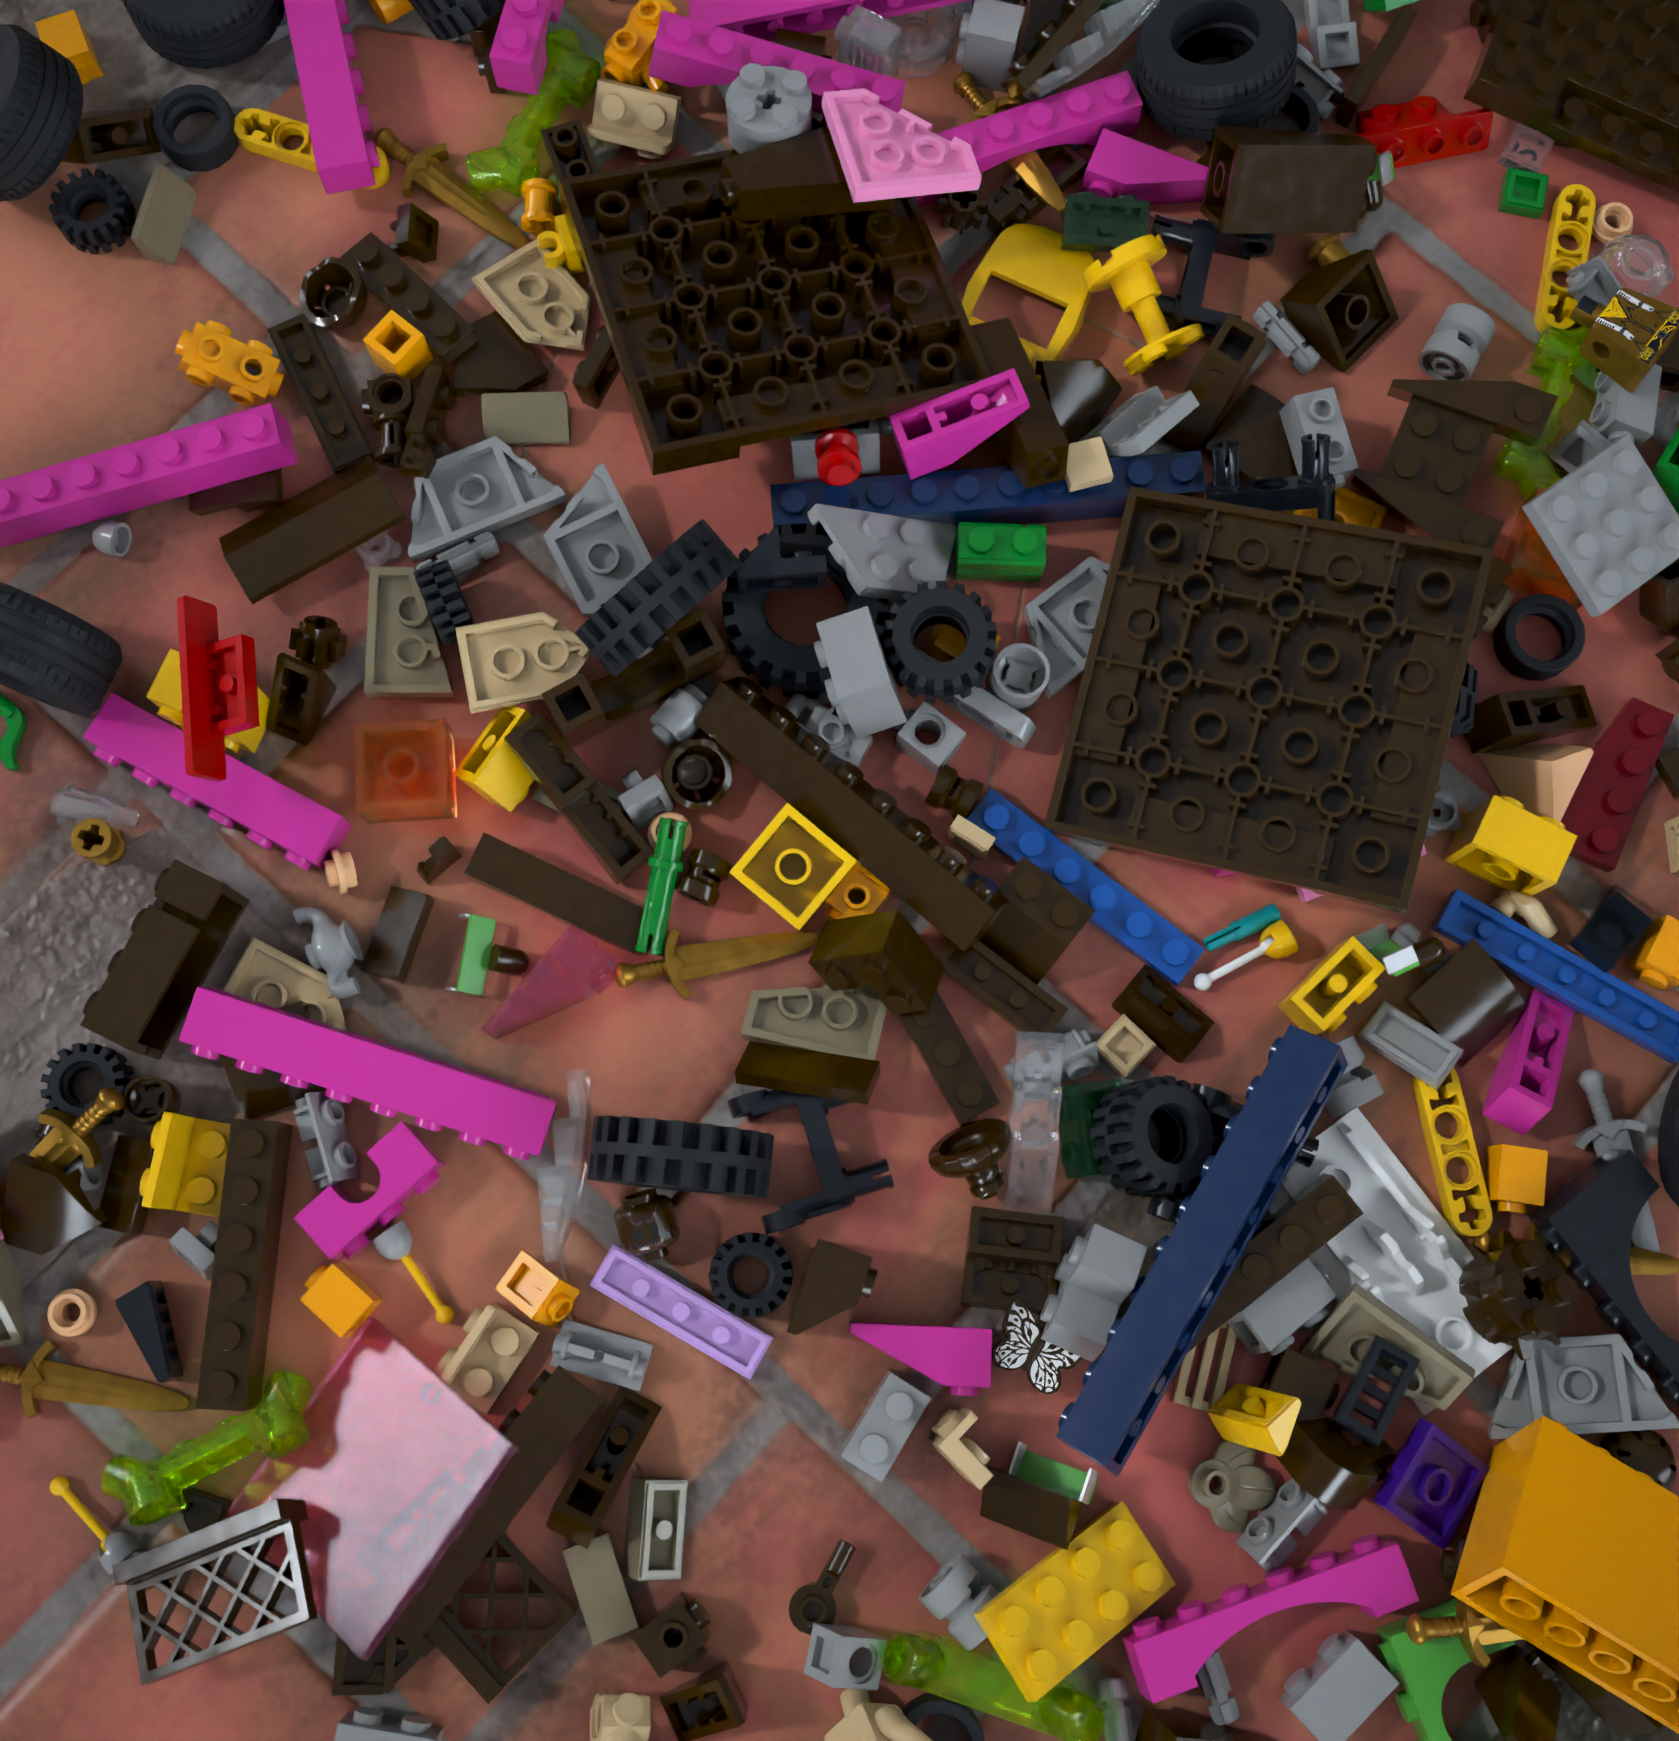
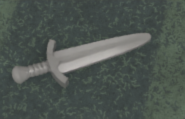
[1571,1069,1660,1253]

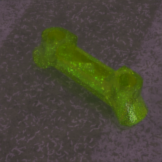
[465,29,601,198]
[1494,325,1592,503]
[100,1370,314,1526]
[882,1631,1105,1741]

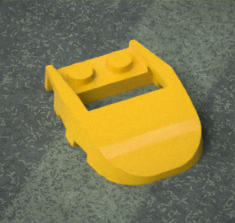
[961,224,1095,384]

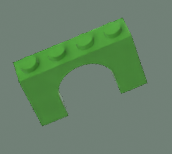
[1376,1597,1515,1741]

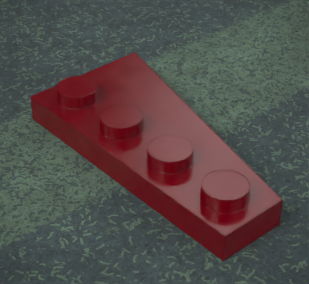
[1560,697,1674,873]

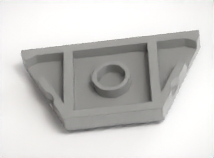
[408,436,567,564]
[543,463,652,617]
[807,503,957,601]
[1023,556,1110,699]
[1487,1333,1679,1439]

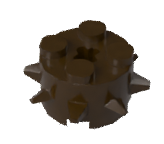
[1459,1230,1579,1360]

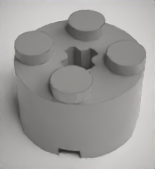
[726,63,812,154]

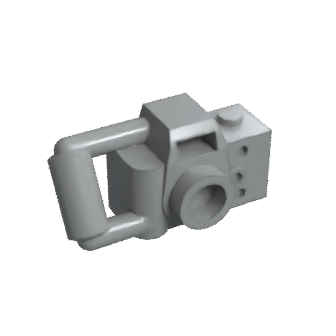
[785,693,873,768]

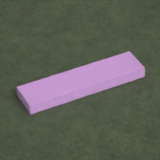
[589,1244,774,1380]

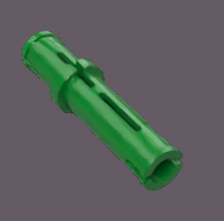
[635,817,689,955]

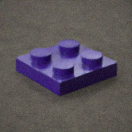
[1373,1418,1490,1550]

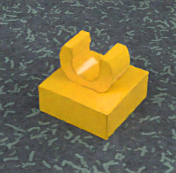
[537,214,585,275]

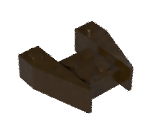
[1351,379,1558,549]

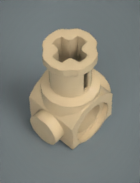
[590,1693,651,1741]

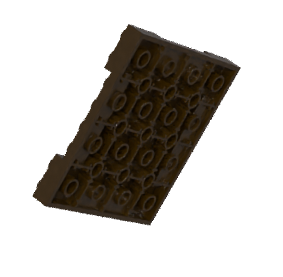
[1463,0,1679,193]
[559,149,992,475]
[1044,486,1494,914]

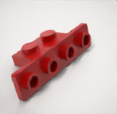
[1355,96,1493,169]
[177,595,260,782]

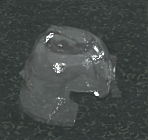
[1588,234,1675,299]

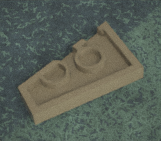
[364,567,455,698]
[741,986,887,1060]
[1299,1282,1475,1411]

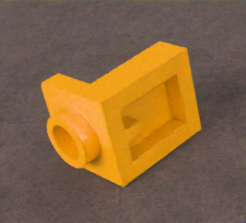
[495,1250,580,1329]

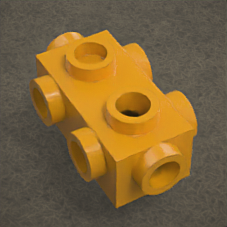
[601,0,678,93]
[174,320,284,406]

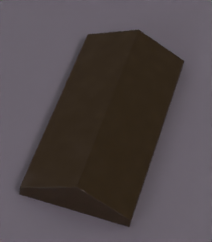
[219,455,406,604]

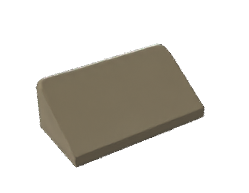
[130,163,197,265]
[481,391,570,446]
[623,1477,688,1581]

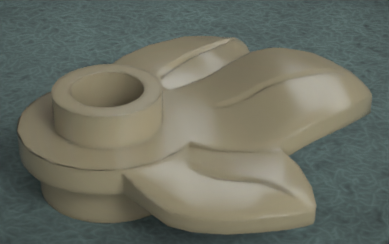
[1187,1440,1277,1533]

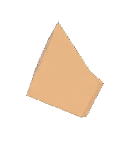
[1477,743,1594,821]

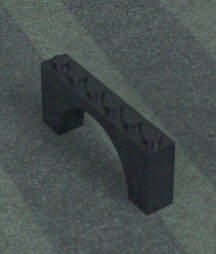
[1529,1149,1679,1405]

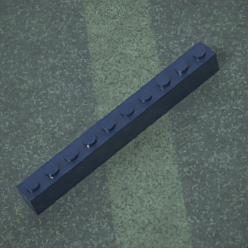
[770,451,1206,535]
[1056,1024,1348,1477]

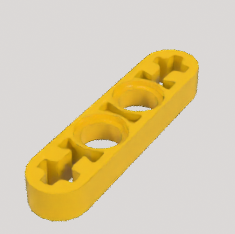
[234,108,391,189]
[1534,184,1596,338]
[1412,1067,1493,1237]

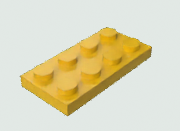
[973,1501,1176,1702]

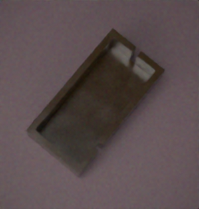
[80,859,250,1060]

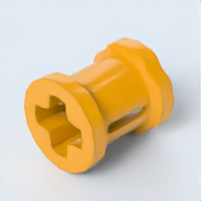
[521,178,559,235]

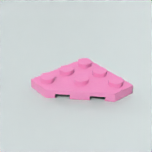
[821,88,982,203]

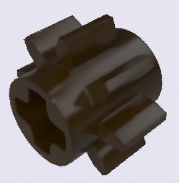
[936,184,989,235]
[289,615,347,669]

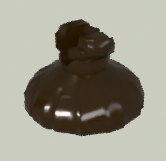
[928,1118,1010,1200]

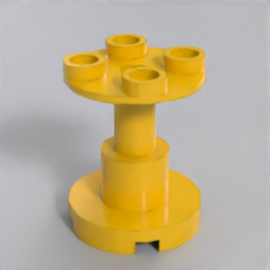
[1082,234,1205,377]

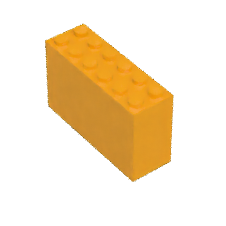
[1451,1415,1679,1734]

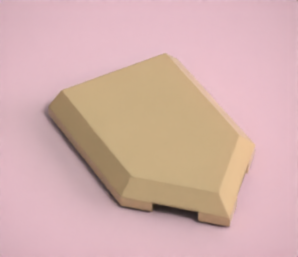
[471,238,591,351]
[455,611,592,714]
[222,937,347,1030]

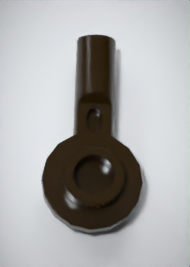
[789,1539,856,1635]

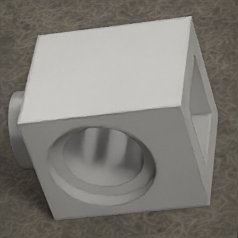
[895,701,966,777]
[803,1623,887,1690]

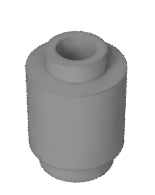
[649,683,710,749]

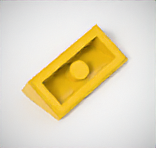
[1207,1383,1302,1456]

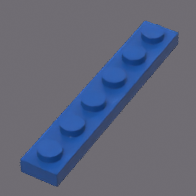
[967,788,1205,987]
[1432,889,1679,1064]

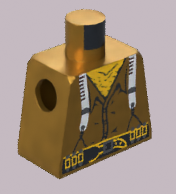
[1569,288,1679,394]

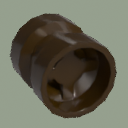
[925,764,984,819]
[675,848,733,908]
[123,1075,182,1125]

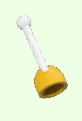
[1194,920,1299,991]

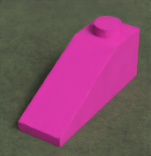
[1080,128,1208,207]
[889,368,1030,480]
[1482,989,1574,1136]
[849,1322,992,1396]

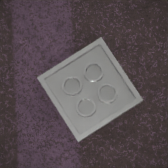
[1522,434,1679,618]

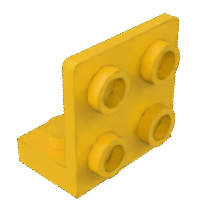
[139,1111,231,1217]

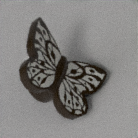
[991,1299,1082,1394]

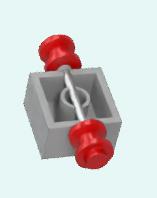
[789,418,880,486]

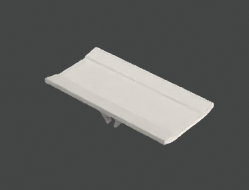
[1267,1107,1512,1415]

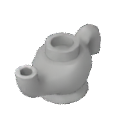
[293,907,363,999]

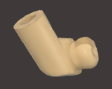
[1491,889,1558,939]

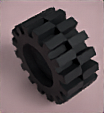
[49,168,136,255]
[414,559,474,646]
[40,1043,135,1128]
[708,1232,793,1318]

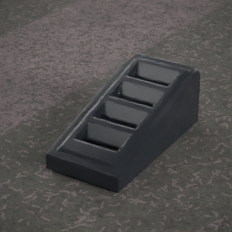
[115,1281,183,1383]
[1329,1335,1420,1448]

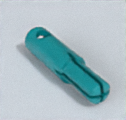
[1203,903,1282,952]

